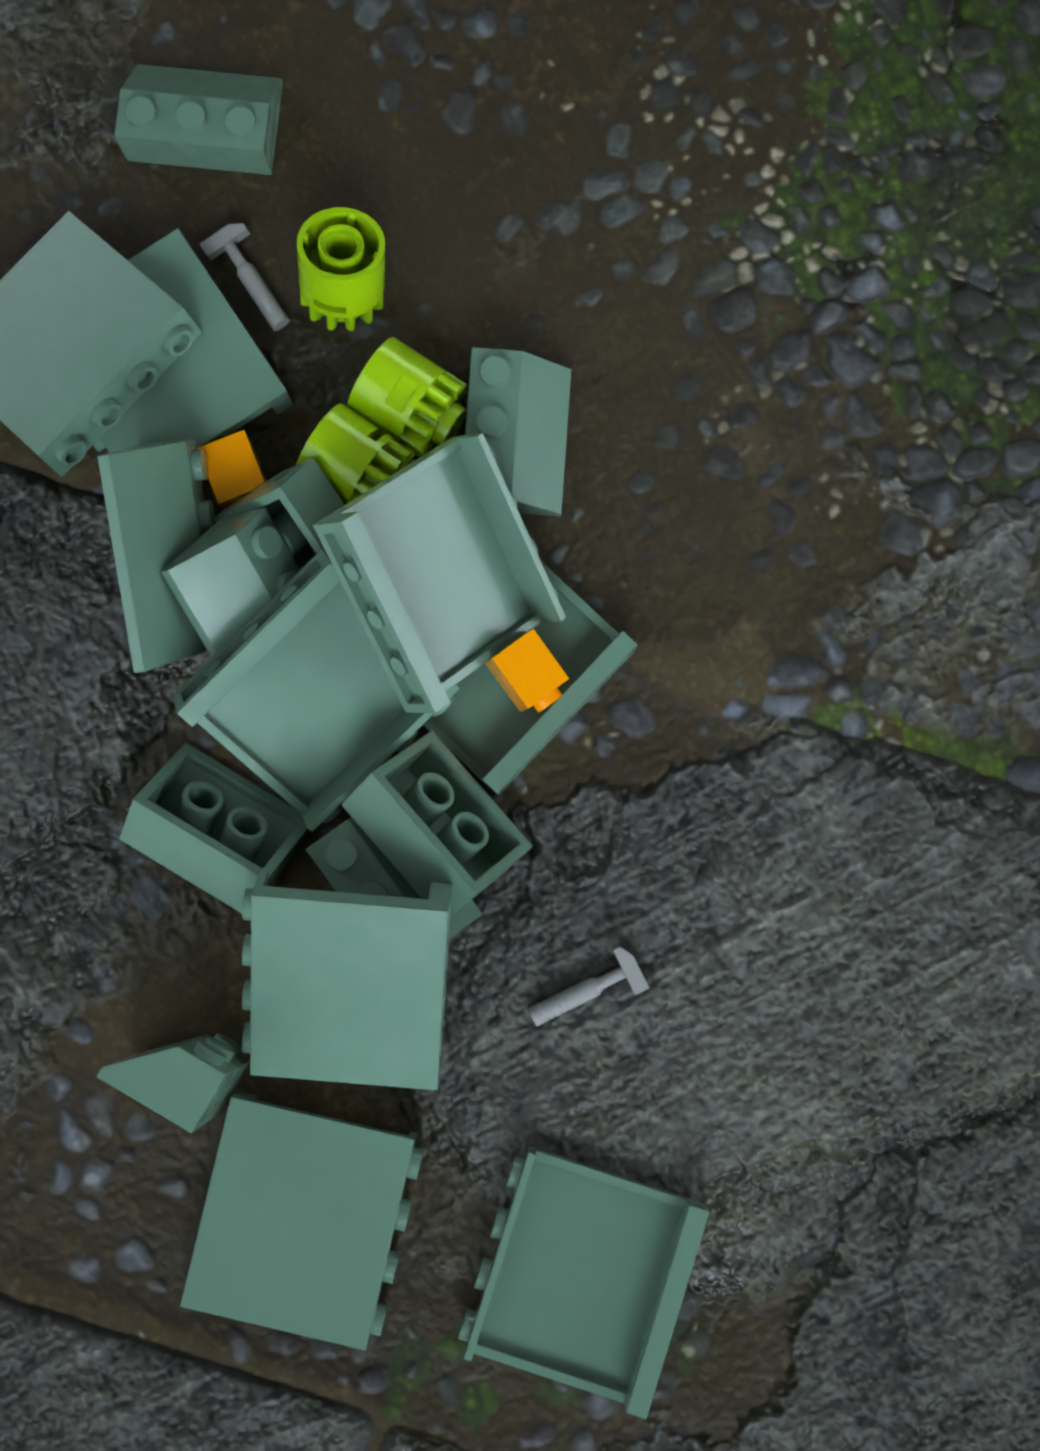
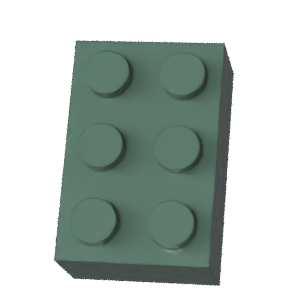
[341,731,533,918]

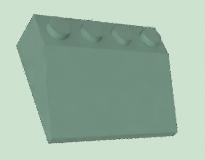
[97,438,216,673]

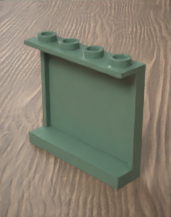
[0,211,202,478]
[93,228,293,453]
[313,432,566,714]
[173,549,460,832]
[422,562,638,796]
[242,868,452,1091]
[180,1091,424,1351]
[458,1146,710,1420]

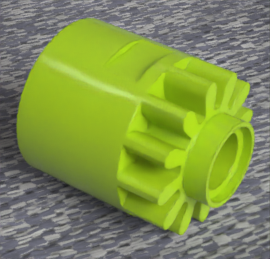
[297,207,385,331]
[347,337,468,457]
[296,403,416,505]

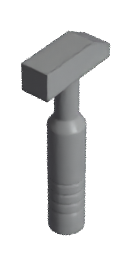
[199,223,290,331]
[527,945,649,1027]

